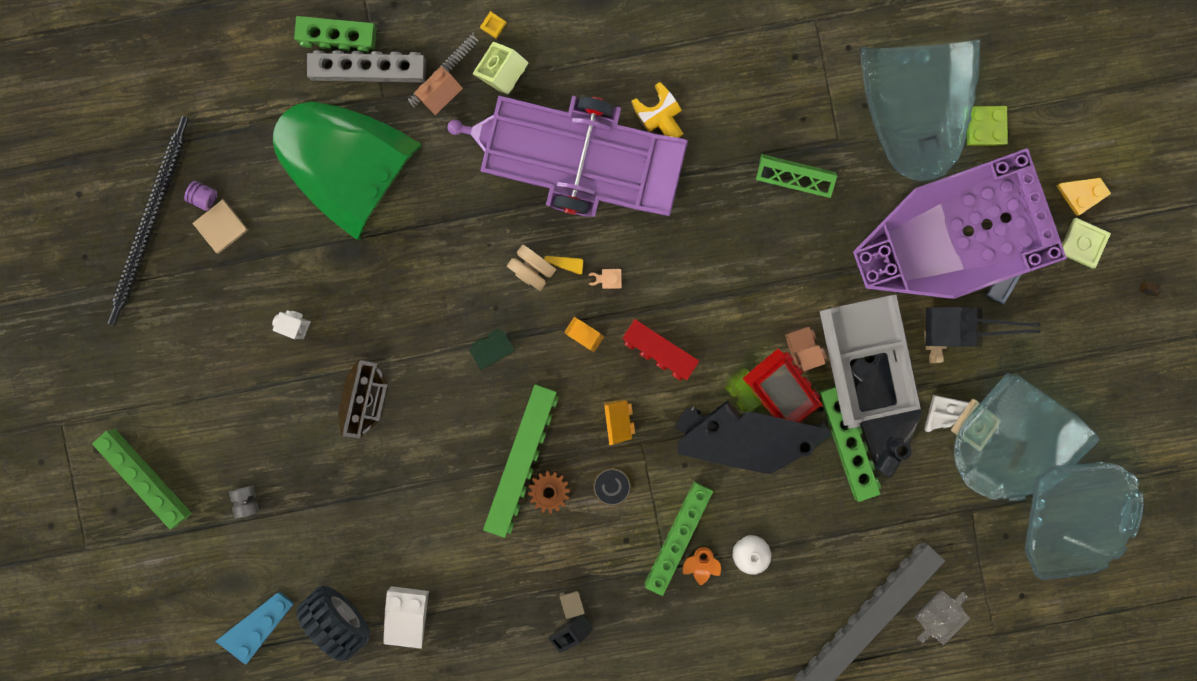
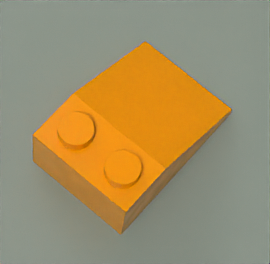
[604,400,635,445]

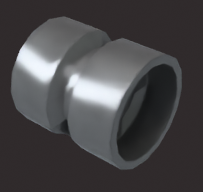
[229,486,259,518]

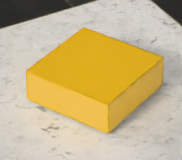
[480,11,507,39]

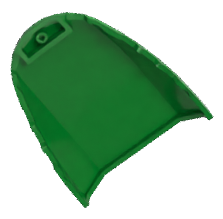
[273,102,422,240]

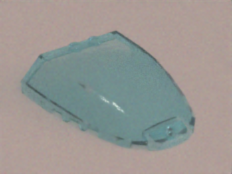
[860,39,980,181]

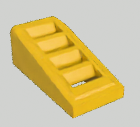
[544,256,583,275]

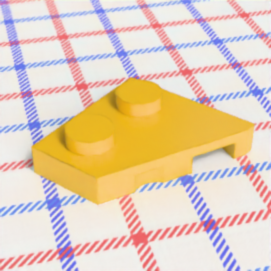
[1056,178,1111,216]

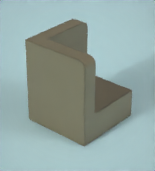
[560,591,585,619]

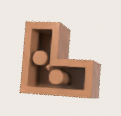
[784,327,826,371]

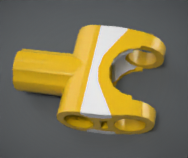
[631,82,684,138]

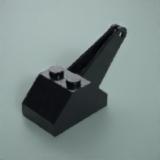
[925,307,1041,347]

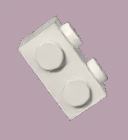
[272,310,311,339]

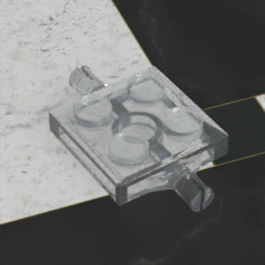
[915,590,970,645]

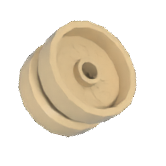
[507,244,556,291]

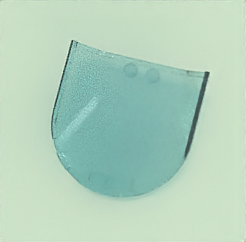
[954,373,1100,501]
[1025,463,1143,580]

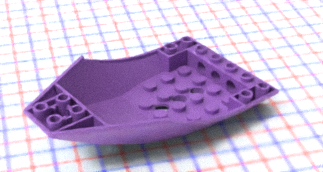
[853,148,1067,299]

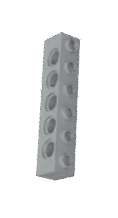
[307,50,426,82]

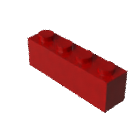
[622,319,699,381]

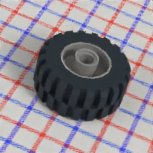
[296,585,370,661]

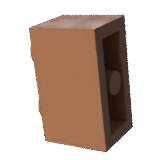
[414,66,463,115]

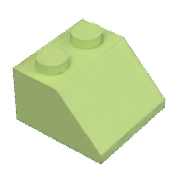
[473,42,529,95]

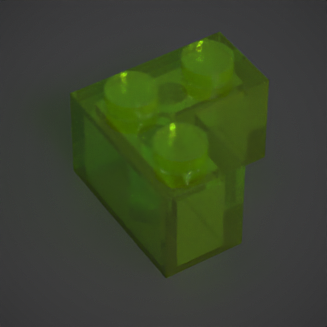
[724,368,761,412]

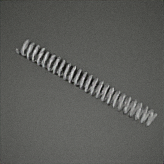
[408,32,479,107]

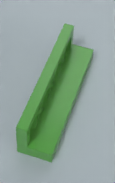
[756,154,837,198]

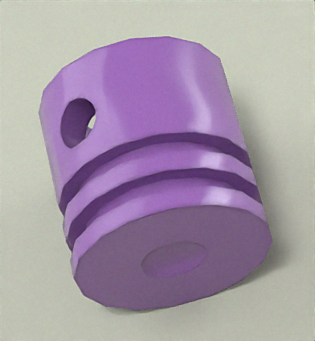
[184,180,217,211]

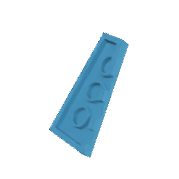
[216,591,294,665]

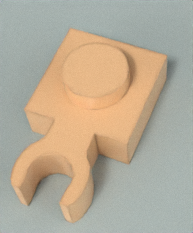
[589,269,622,289]

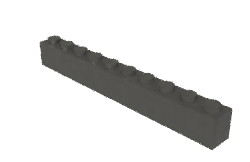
[795,542,945,681]

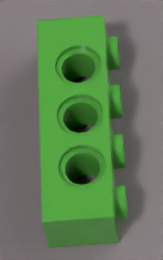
[294,16,377,53]

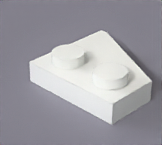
[924,395,970,432]

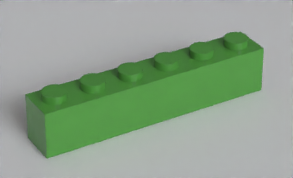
[92,429,192,530]

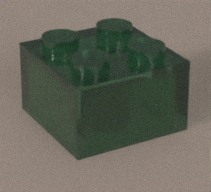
[469,329,517,370]

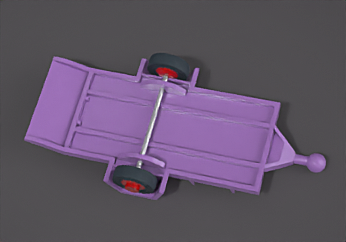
[447,96,688,217]

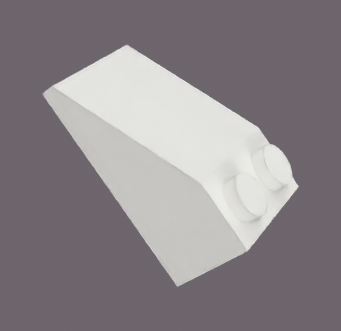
[384,586,429,649]

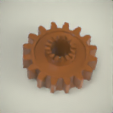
[528,470,570,513]

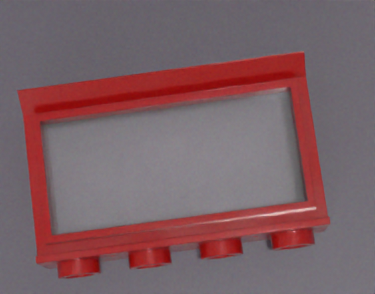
[742,349,823,423]

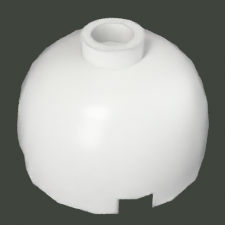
[732,535,771,575]

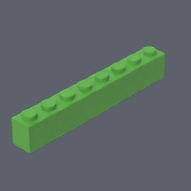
[483,384,559,538]

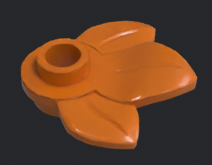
[683,547,721,585]

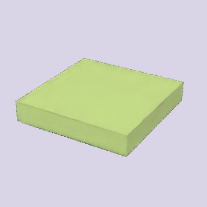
[1062,218,1111,269]

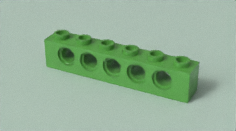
[818,386,881,502]
[644,481,713,596]

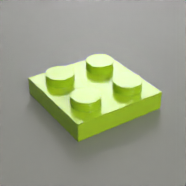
[967,106,1008,146]

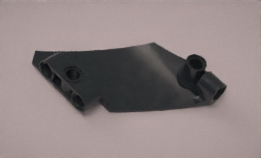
[850,353,922,478]
[678,400,832,474]

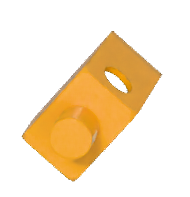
[564,317,604,352]

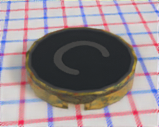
[593,467,631,506]

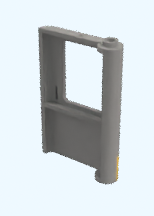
[820,295,921,428]

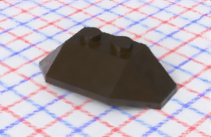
[338,360,388,439]

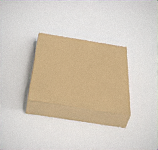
[193,200,248,254]

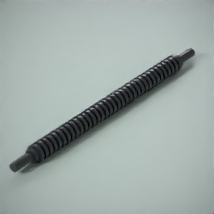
[108,116,189,326]

